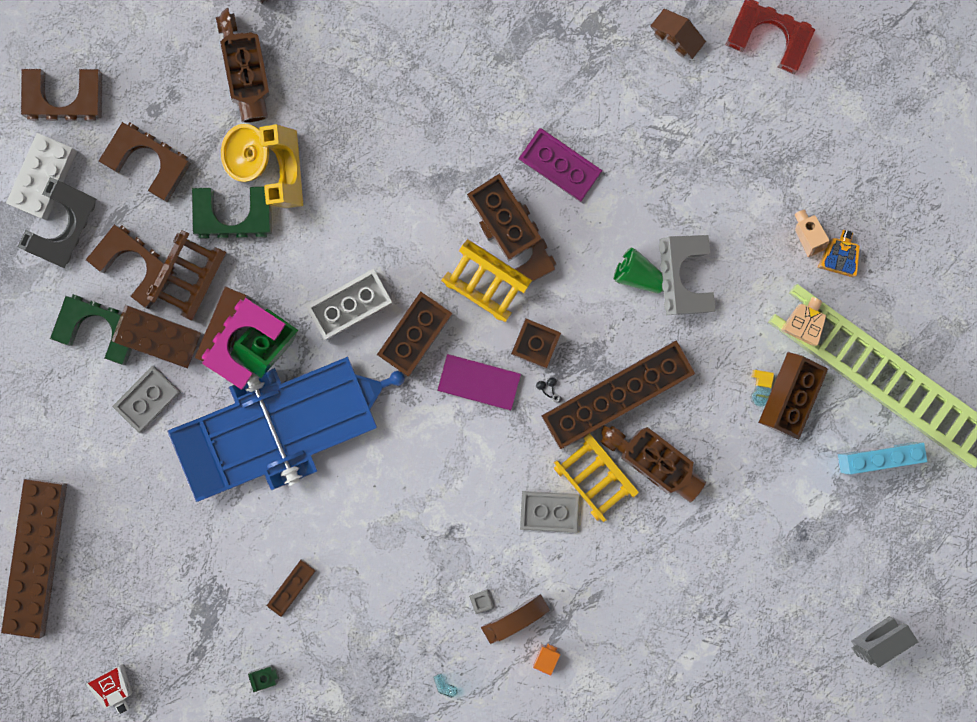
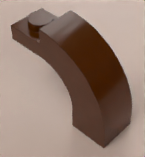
[481,594,550,644]

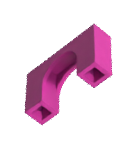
[202,298,286,390]

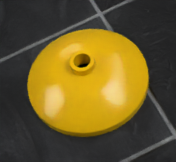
[221,124,269,182]

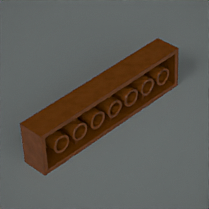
[541,340,695,449]
[1,478,67,639]

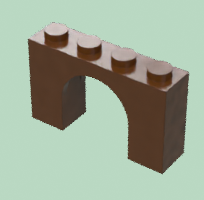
[21,69,102,121]
[99,122,191,203]
[479,201,557,287]
[86,224,177,309]

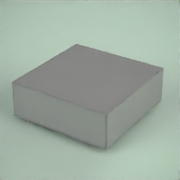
[469,589,494,614]

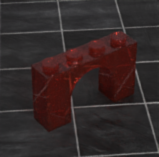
[725,0,815,75]

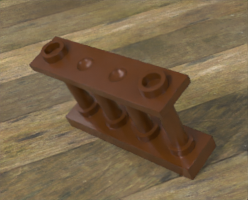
[147,230,226,321]

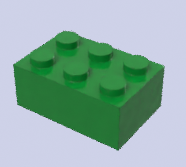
[230,308,298,378]

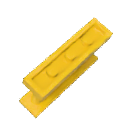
[441,239,532,322]
[553,433,639,522]

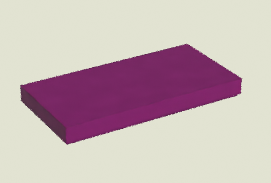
[518,128,603,202]
[437,354,521,411]

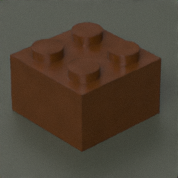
[511,318,561,369]

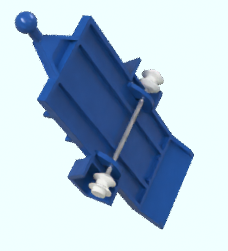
[167,357,405,503]

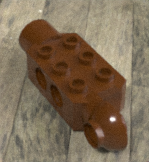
[216,8,270,123]
[600,425,706,503]

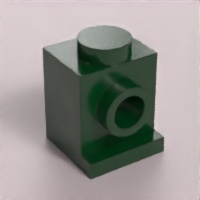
[248,664,279,693]

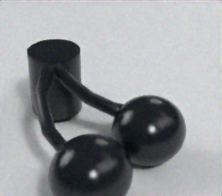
[536,377,561,403]

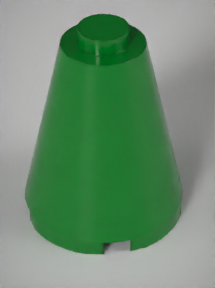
[613,247,664,294]

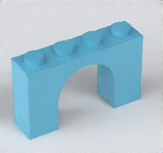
[838,442,927,474]

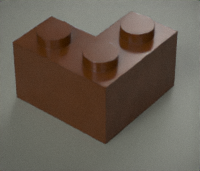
[650,8,707,59]

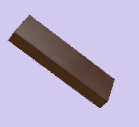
[266,559,316,617]

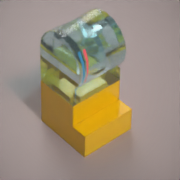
[750,370,774,406]

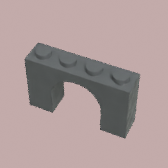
[17,177,97,268]
[851,616,918,668]

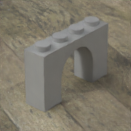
[659,235,715,315]

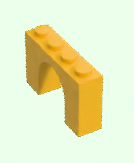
[259,124,303,208]

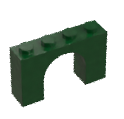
[192,186,272,239]
[50,294,132,365]

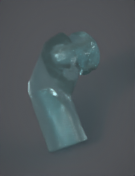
[433,673,458,698]

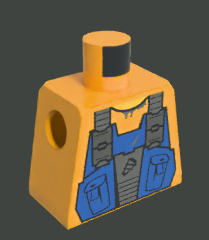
[817,230,860,277]

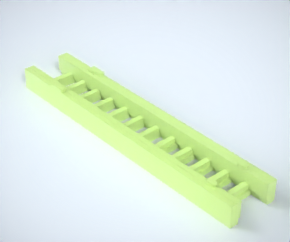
[768,284,977,468]

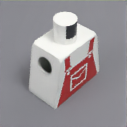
[86,664,132,714]

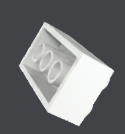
[6,133,77,221]
[306,269,393,341]

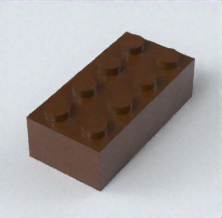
[467,173,542,262]
[195,286,251,361]
[377,291,453,377]
[111,304,201,369]
[758,352,828,440]

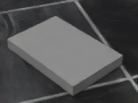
[112,366,181,433]
[520,491,580,533]

